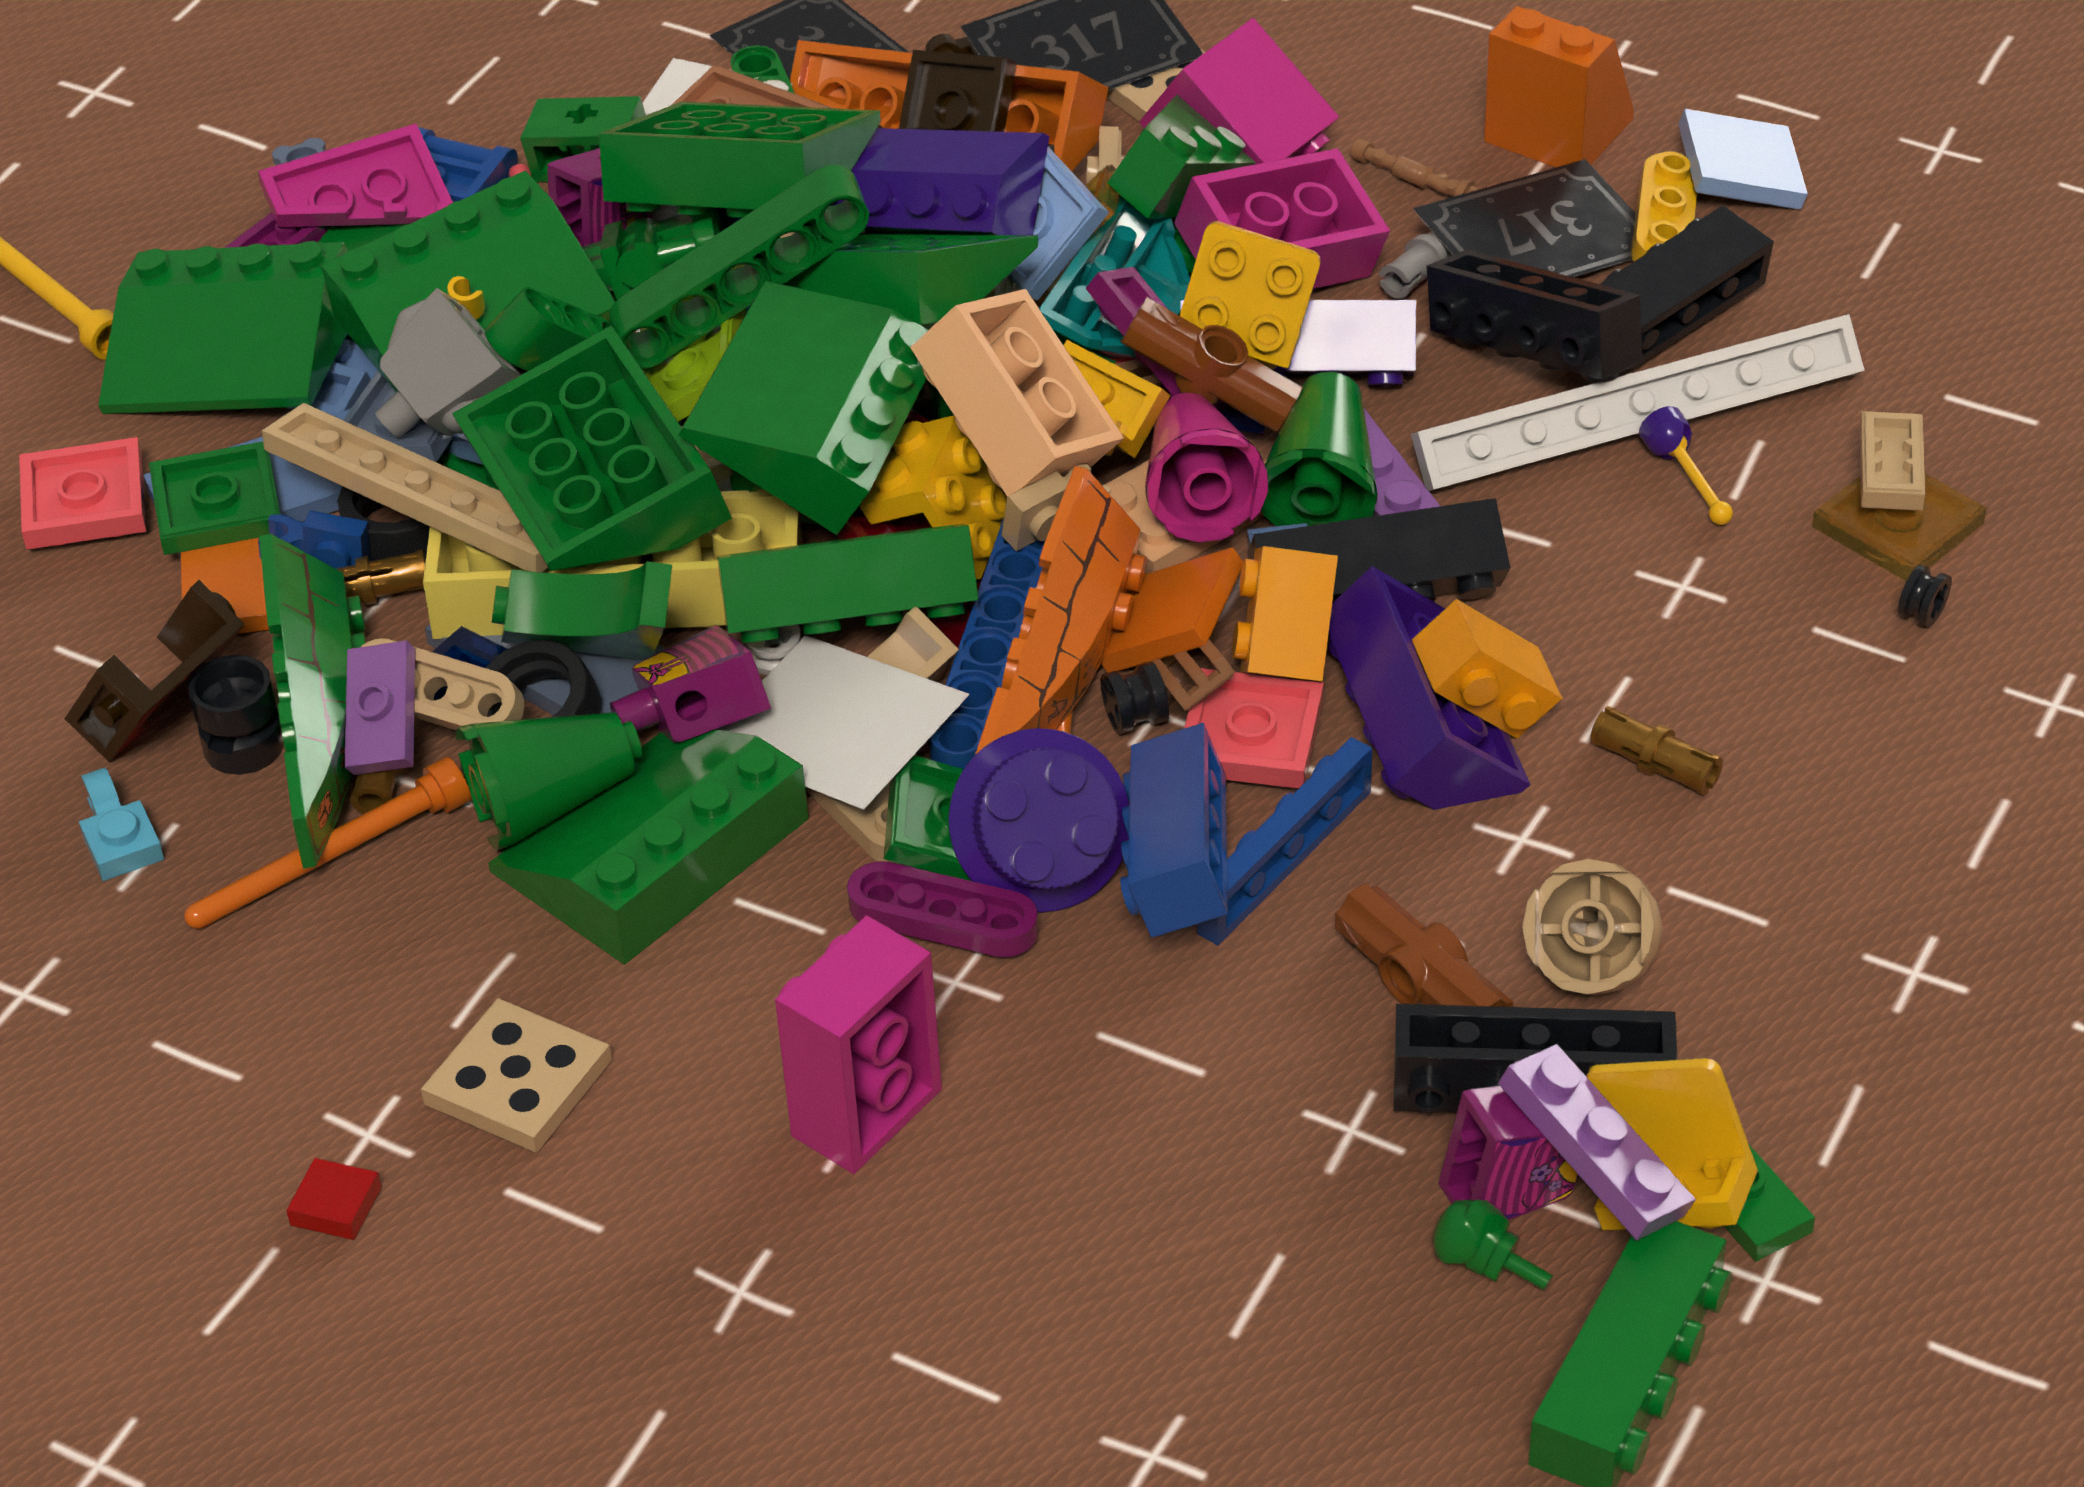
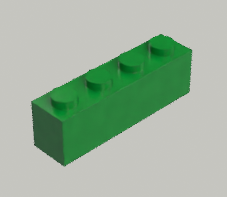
[717,523,978,643]
[1528,1221,1732,1487]

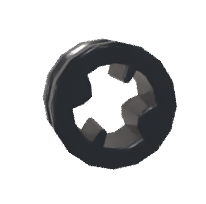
[1898,564,1952,627]

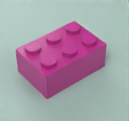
[1174,148,1390,289]
[775,915,942,1174]

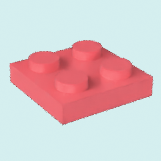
[19,437,147,550]
[1184,668,1324,789]

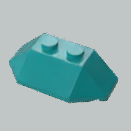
[1039,194,1190,359]

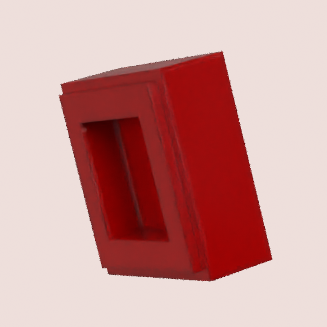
[286,1158,382,1240]

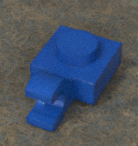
[258,510,371,568]

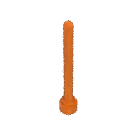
[184,756,471,929]

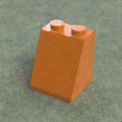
[1484,6,1634,167]

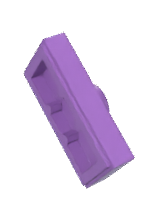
[345,640,415,775]

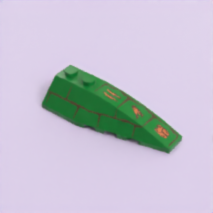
[259,534,366,869]

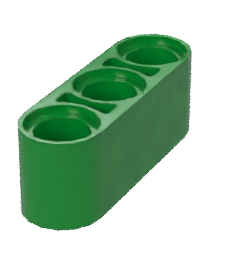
[484,287,611,371]

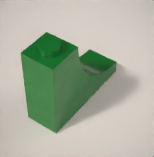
[491,561,672,660]

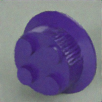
[948,728,1129,912]

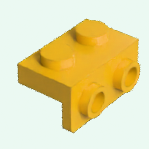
[1063,340,1170,458]

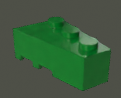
[1107,95,1256,219]

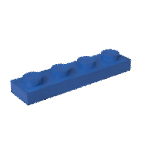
[1197,737,1372,945]

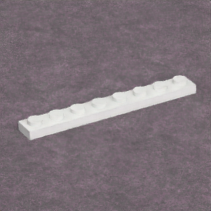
[1411,314,1865,491]

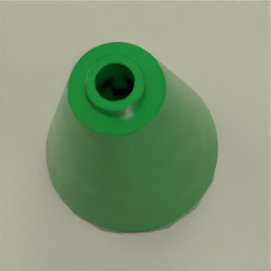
[1261,372,1378,526]
[456,712,642,851]

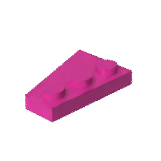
[258,124,453,227]

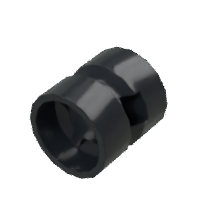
[188,655,284,775]

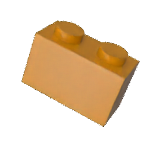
[1232,546,1338,682]
[1412,599,1563,739]

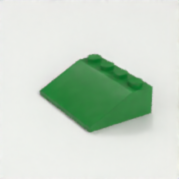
[599,102,881,217]
[321,170,615,392]
[750,234,1038,331]
[98,241,347,414]
[678,281,927,535]
[452,325,732,571]
[488,729,809,965]

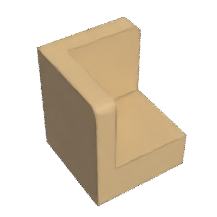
[867,607,959,682]

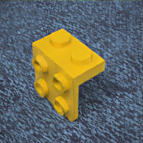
[1179,221,1321,369]
[860,415,1007,580]
[1586,1058,1758,1230]

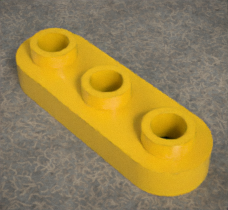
[1631,151,1697,261]

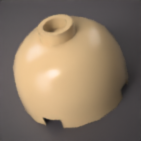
[1522,859,1663,996]

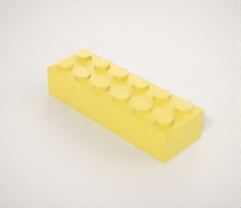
[423,489,804,639]

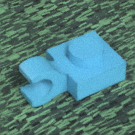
[79,767,164,881]

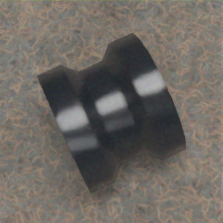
[1100,661,1169,734]

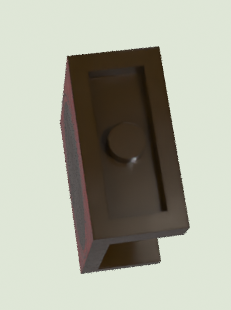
[64,580,244,763]

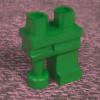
[582,207,725,301]

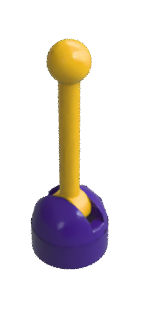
[1639,406,1733,525]

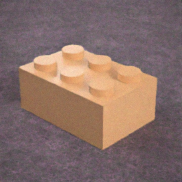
[910,289,1124,496]

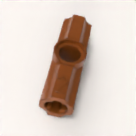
[1120,297,1303,432]
[1335,883,1513,1007]

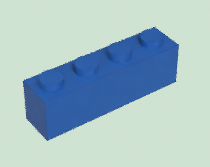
[1120,723,1228,938]

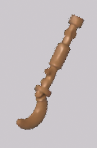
[1351,138,1479,197]

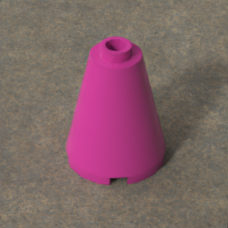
[1145,393,1268,542]

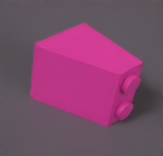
[1139,18,1339,164]

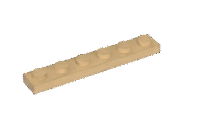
[262,403,548,572]

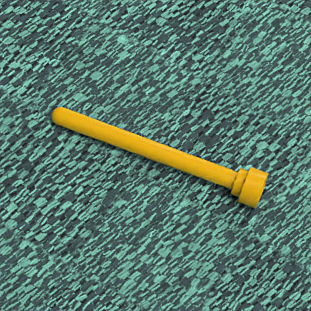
[0,237,114,360]

